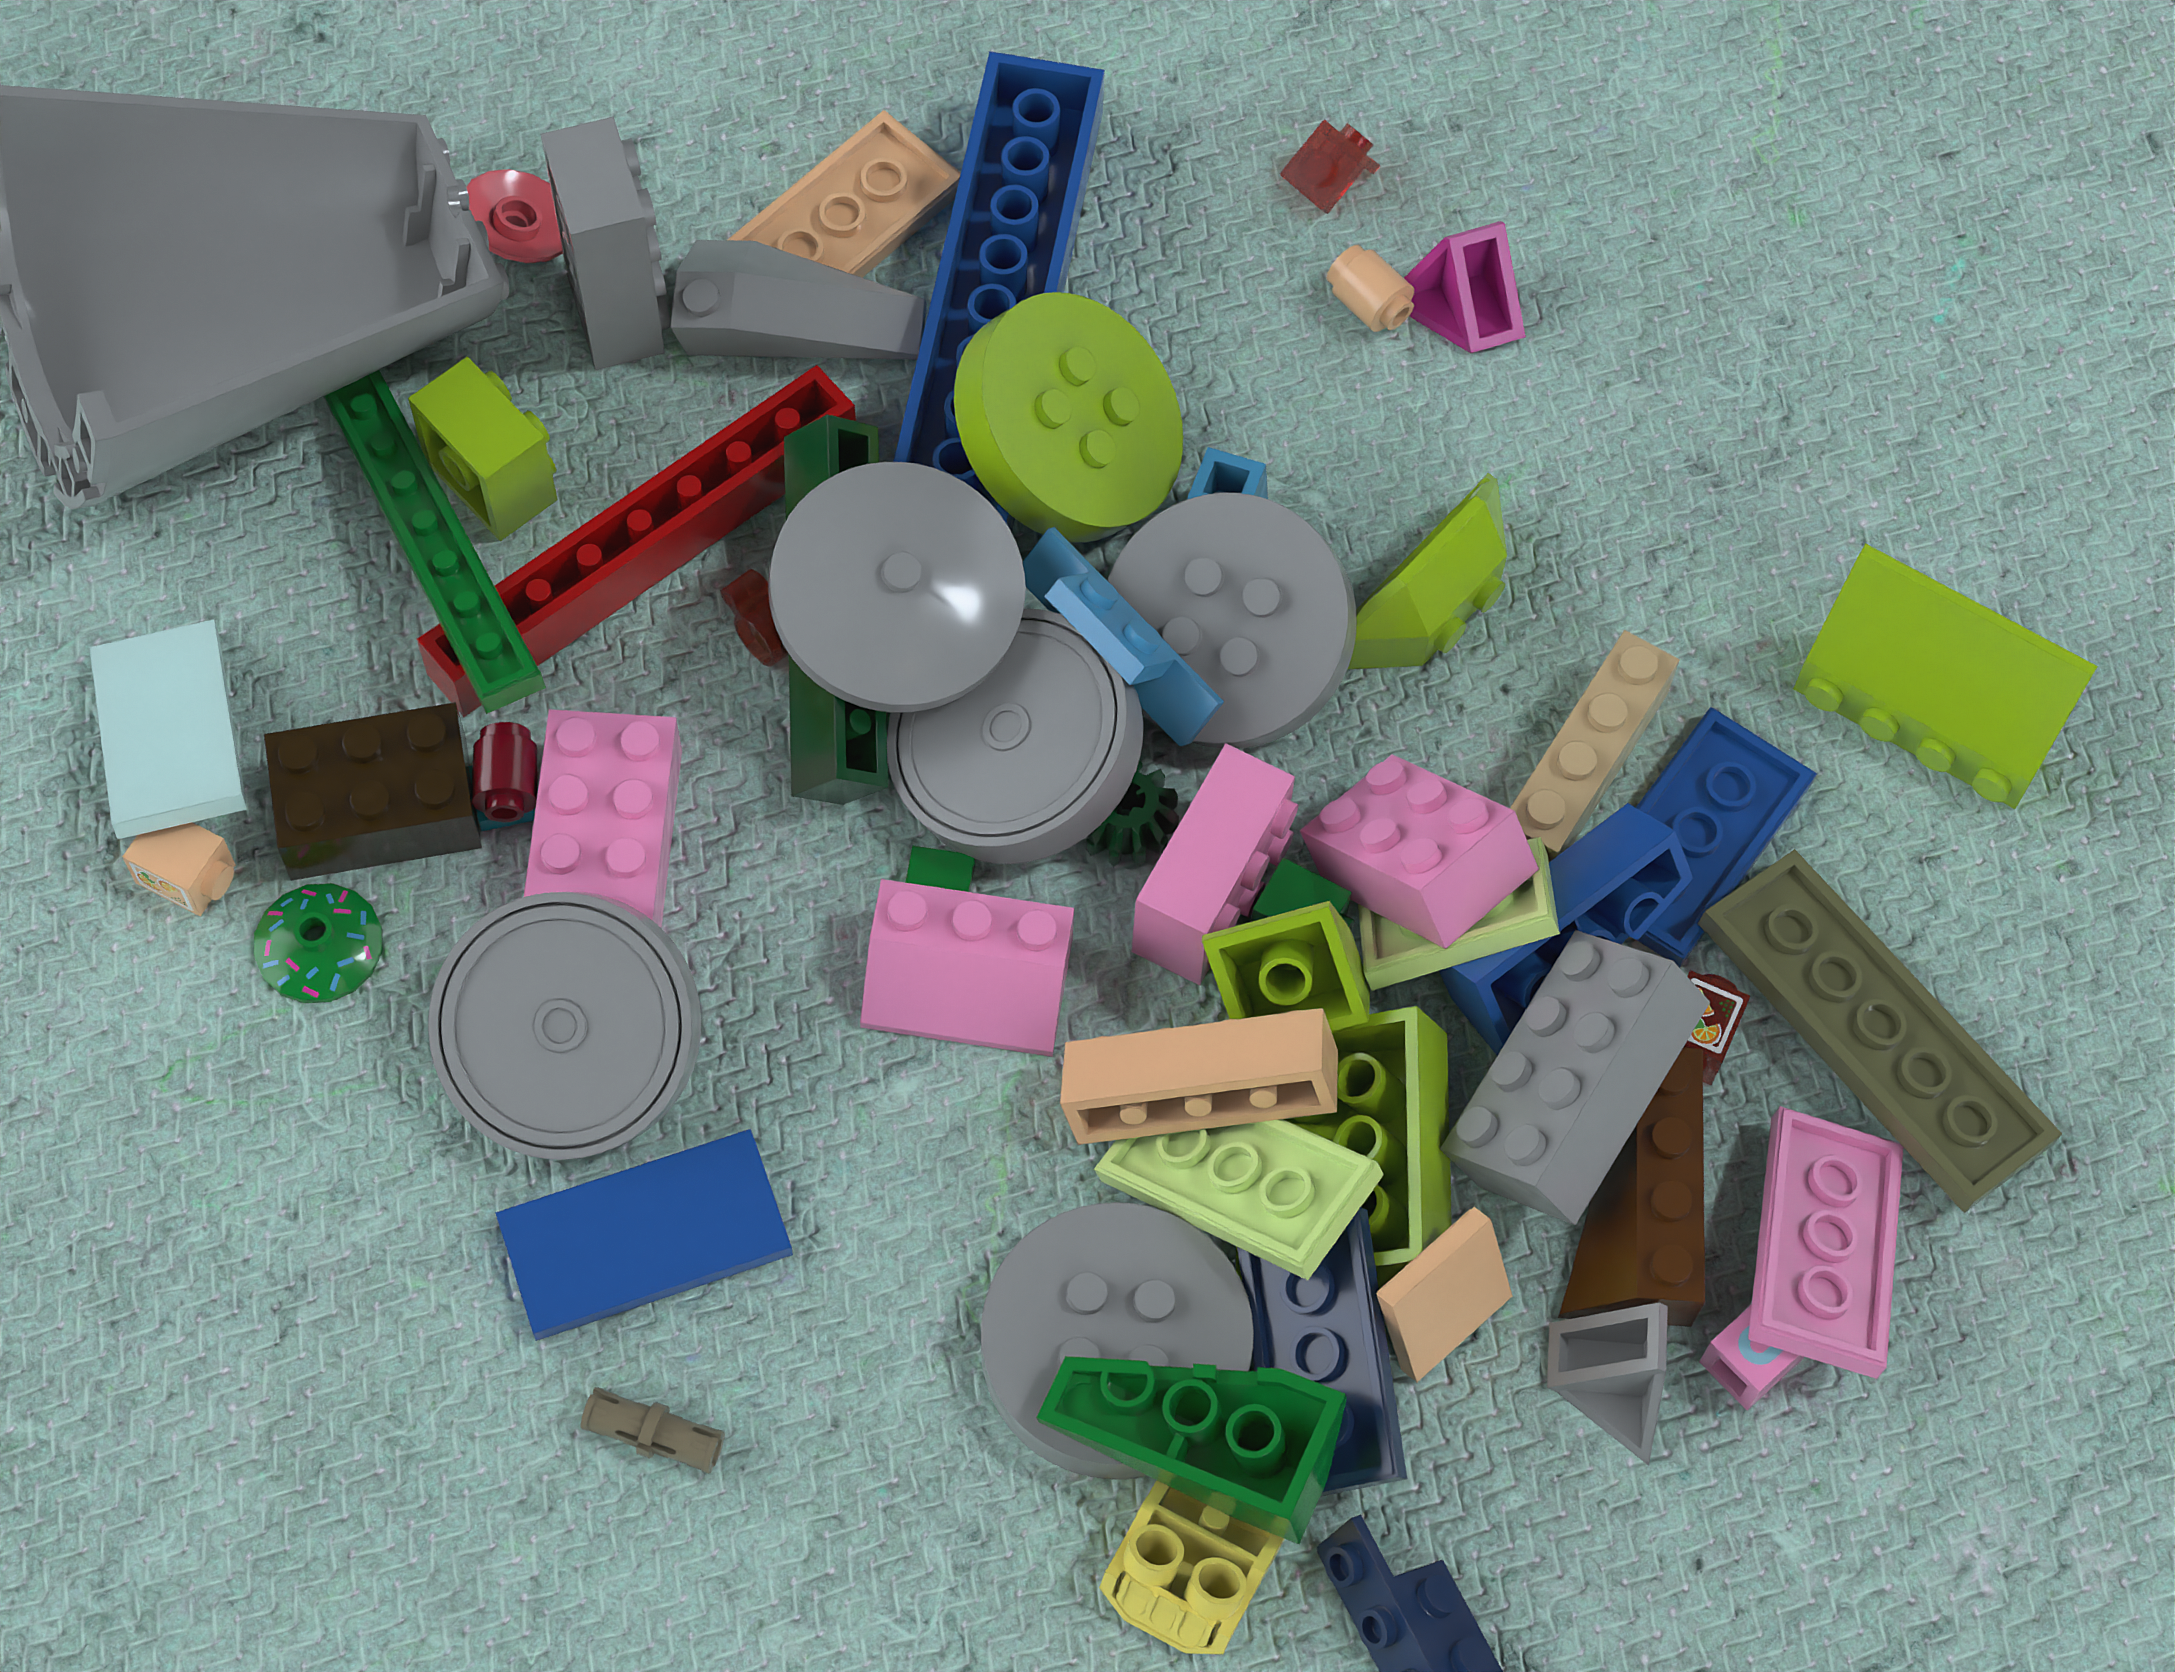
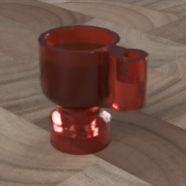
[720,569,788,667]

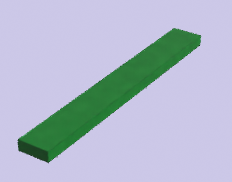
[323,370,546,714]

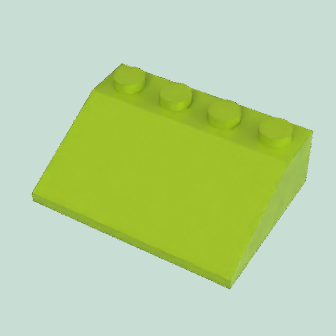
[1793,543,2098,809]
[1236,1006,1452,1289]

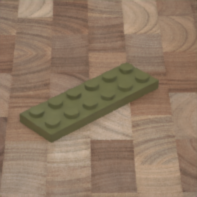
[1698,849,2062,1213]

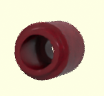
[472,722,537,822]

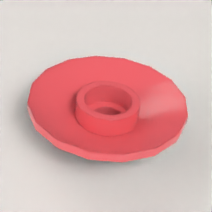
[467,169,563,263]

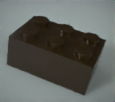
[264,702,482,881]

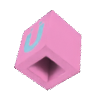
[1699,1304,1804,1411]

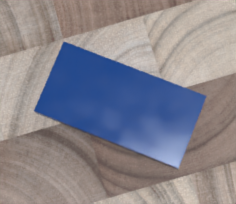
[1636,707,1817,968]
[495,1129,793,1341]

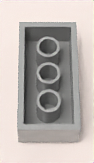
[541,116,671,370]
[1440,930,1710,1225]

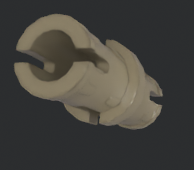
[580,1387,725,1474]

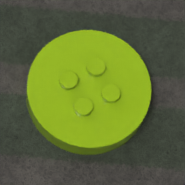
[954,292,1183,542]

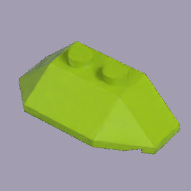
[1348,473,1507,669]

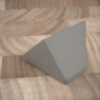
[1547,1302,1668,1466]

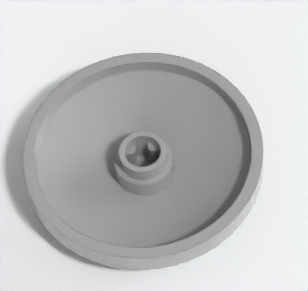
[768,462,1026,712]

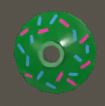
[254,883,383,1003]

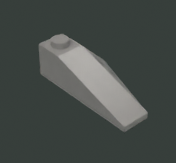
[670,240,927,360]

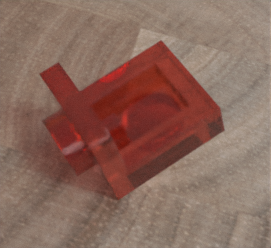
[1280,119,1381,214]

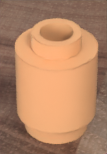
[1326,245,1414,332]

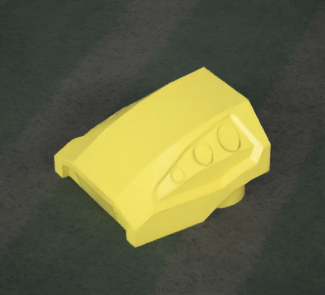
[1099,1480,1285,1654]

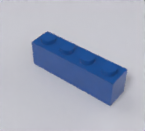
[1439,803,1694,1056]

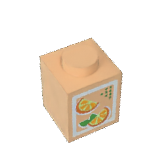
[122,822,236,916]

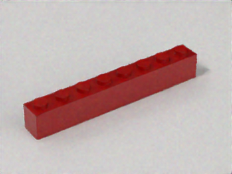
[416,365,856,717]

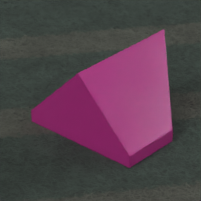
[1404,221,1526,353]

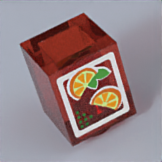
[1683,970,1751,1086]

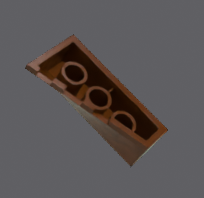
[1558,1048,1705,1327]

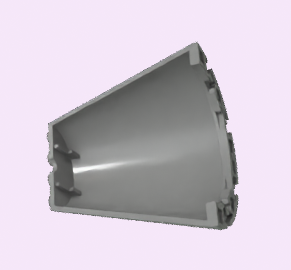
[0,85,509,509]

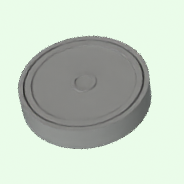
[1107,493,1357,749]
[887,609,1143,864]
[428,892,701,1160]
[981,1202,1253,1480]

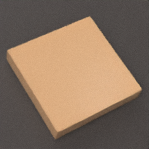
[1376,1207,1513,1382]

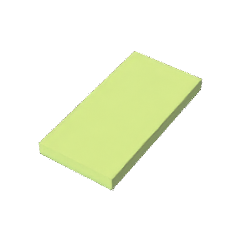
[1094,1119,1384,1280]

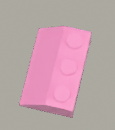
[860,879,1074,1057]

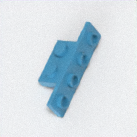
[1022,527,1224,746]

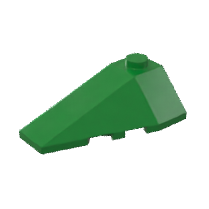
[1036,1356,1347,1544]

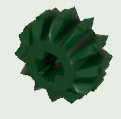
[1086,760,1179,868]

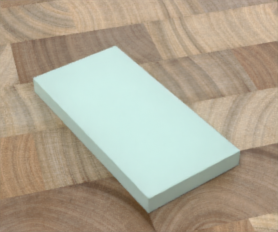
[89,619,247,840]

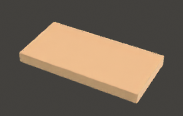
[728,110,961,278]

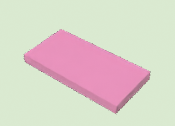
[1748,1106,1903,1379]

